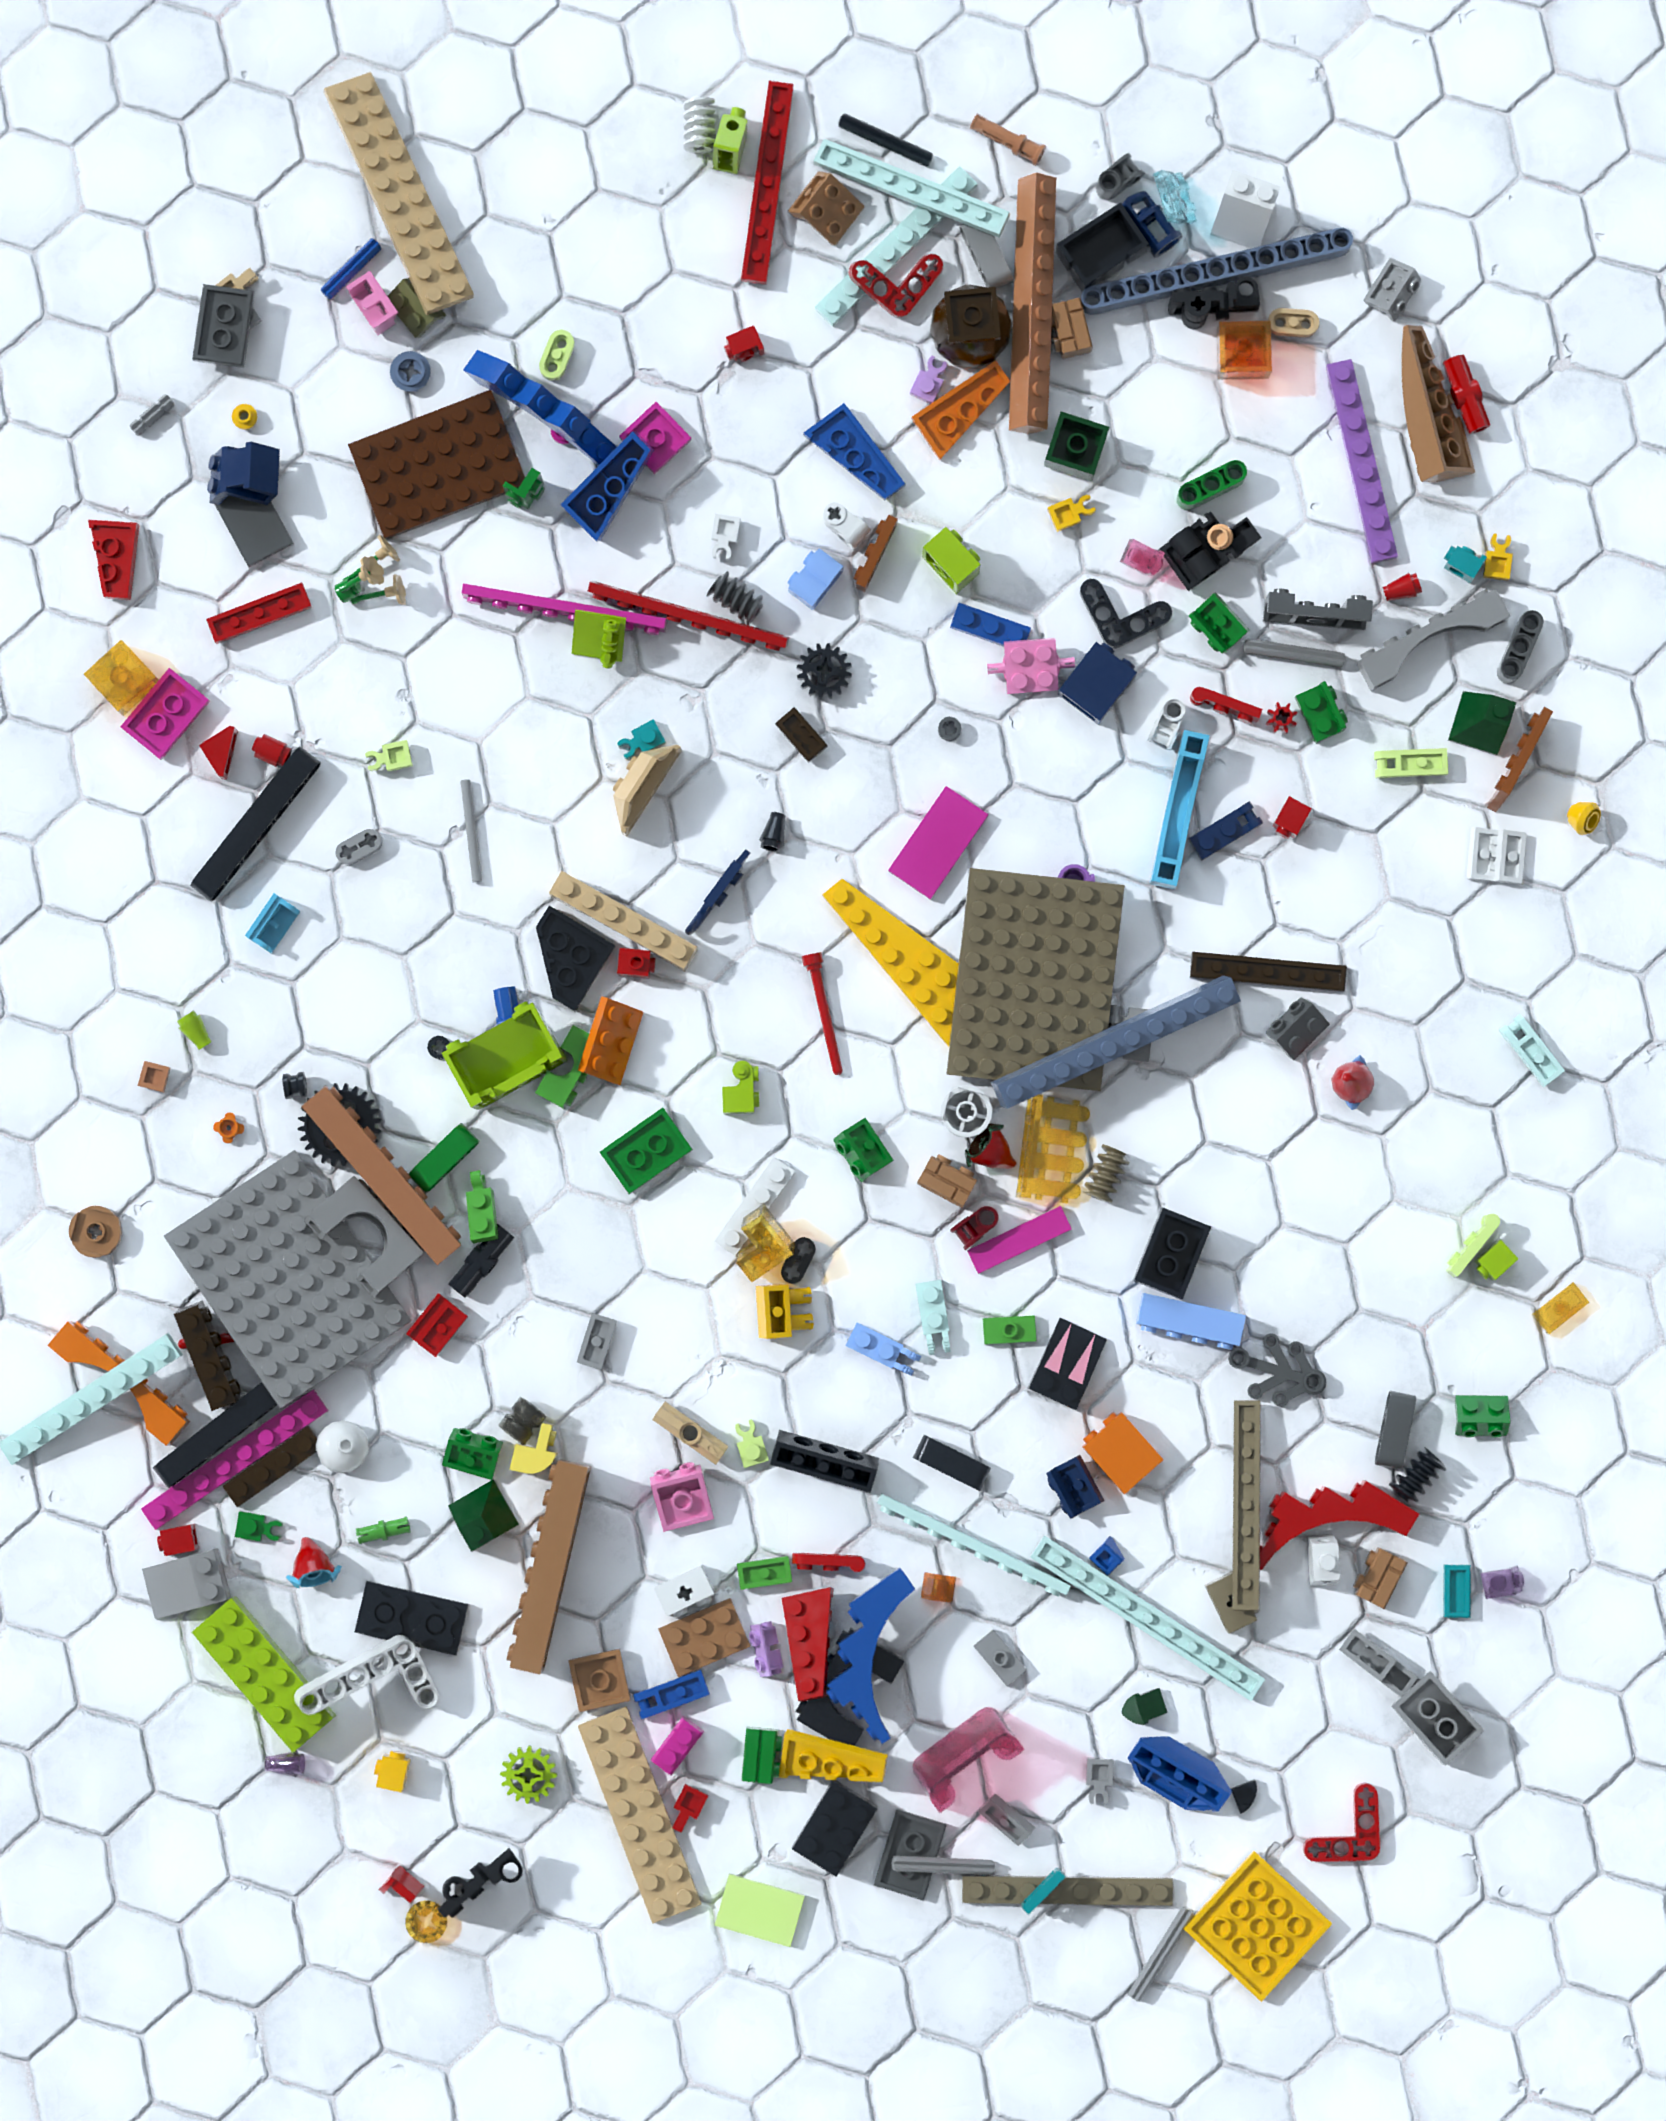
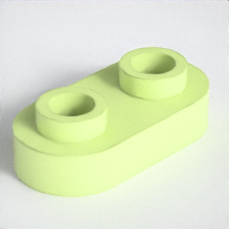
[539,330,575,381]

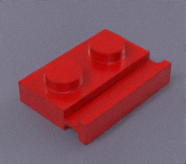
[406,1293,469,1357]

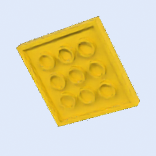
[1184,1850,1332,2002]

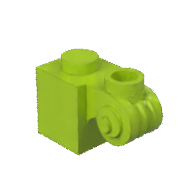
[722,1061,760,1114]

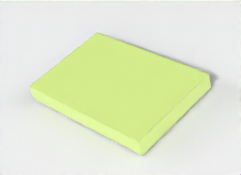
[714,1873,805,1947]

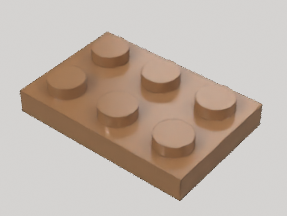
[658,1598,751,1677]

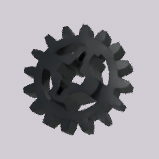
[797,643,852,700]

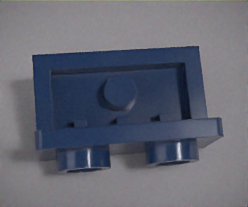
[1046,1455,1105,1519]

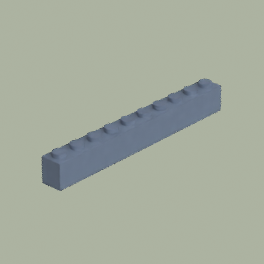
[991,976,1241,1109]

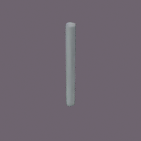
[460,779,482,883]

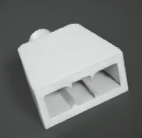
[1307,1534,1340,1586]

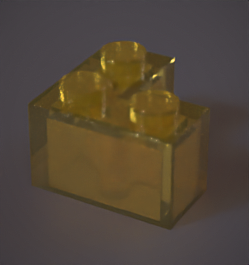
[736,1204,795,1282]

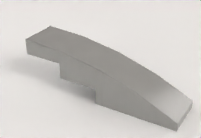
[1339,1629,1420,1697]

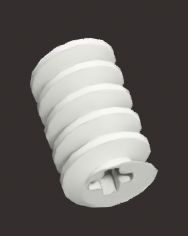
[683,96,715,153]

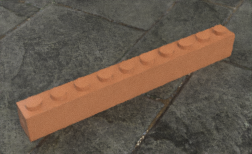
[1009,173,1057,434]

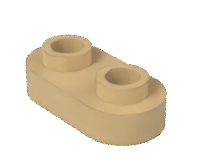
[1267,308,1319,337]

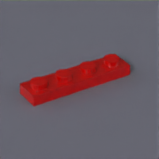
[206,582,312,644]

